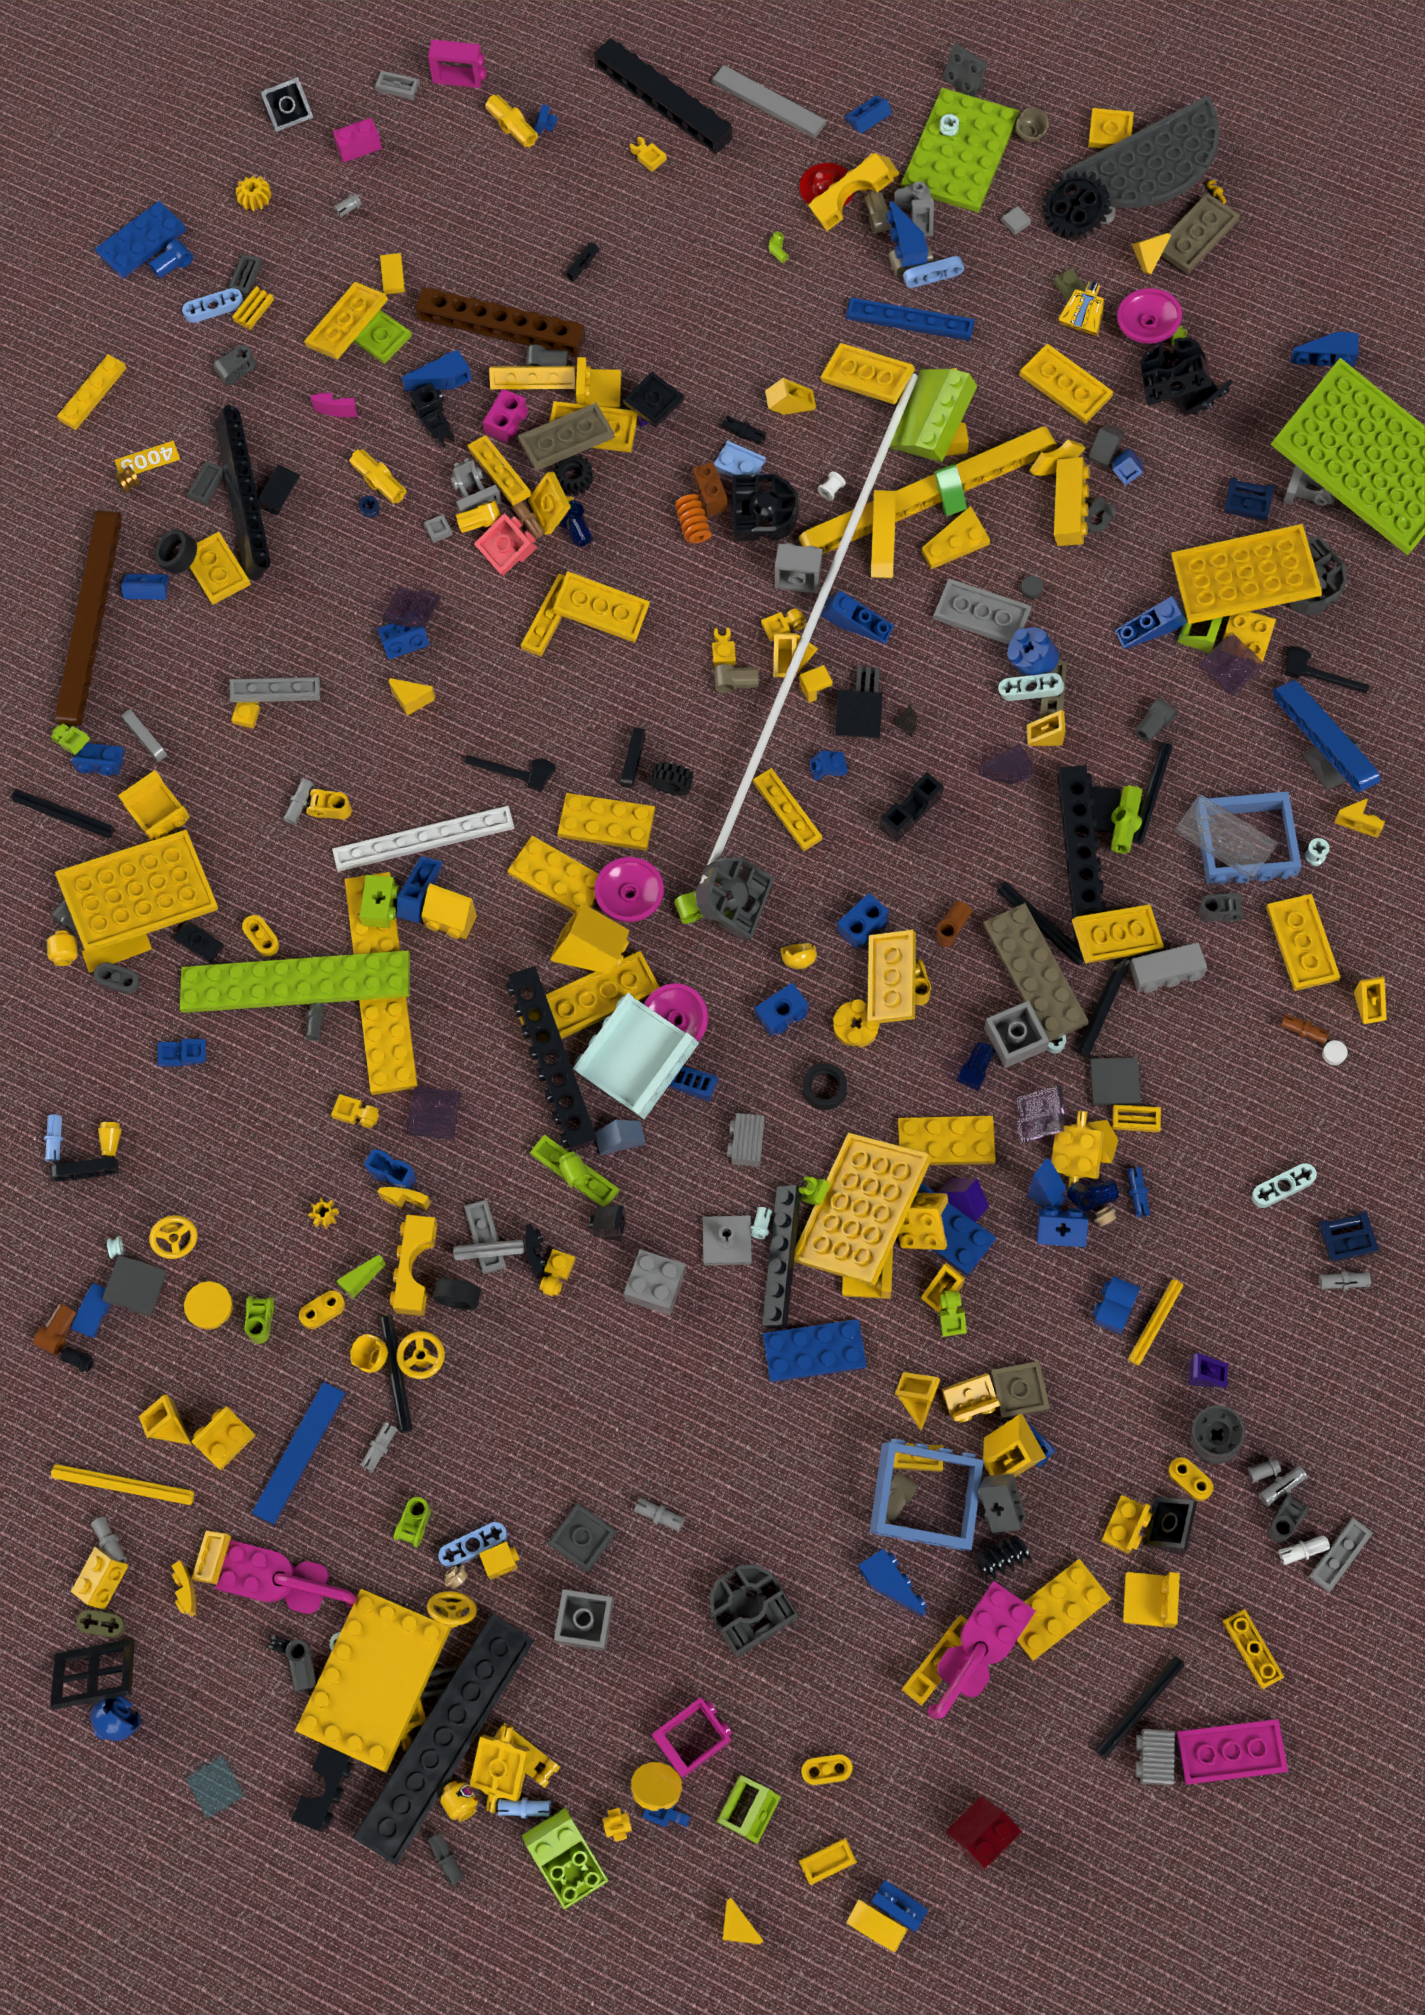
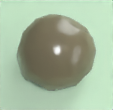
[1016,107,1049,143]

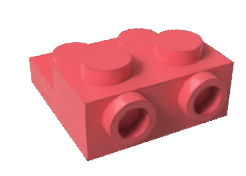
[474,513,537,576]

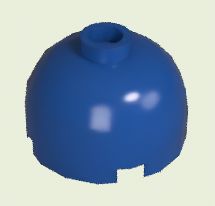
[90,1696,142,1741]

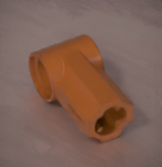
[935,901,973,947]
[33,1304,77,1356]

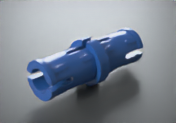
[1127,1167,1151,1217]

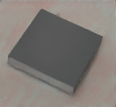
[1090,1058,1141,1106]
[548,1503,617,1573]

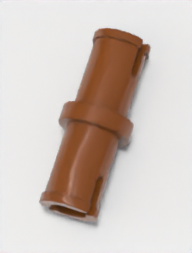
[1280,1013,1330,1045]

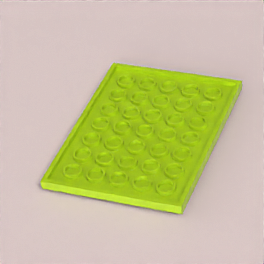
[1270,358,1425,556]

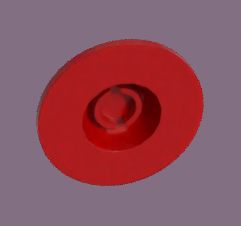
[799,163,855,207]

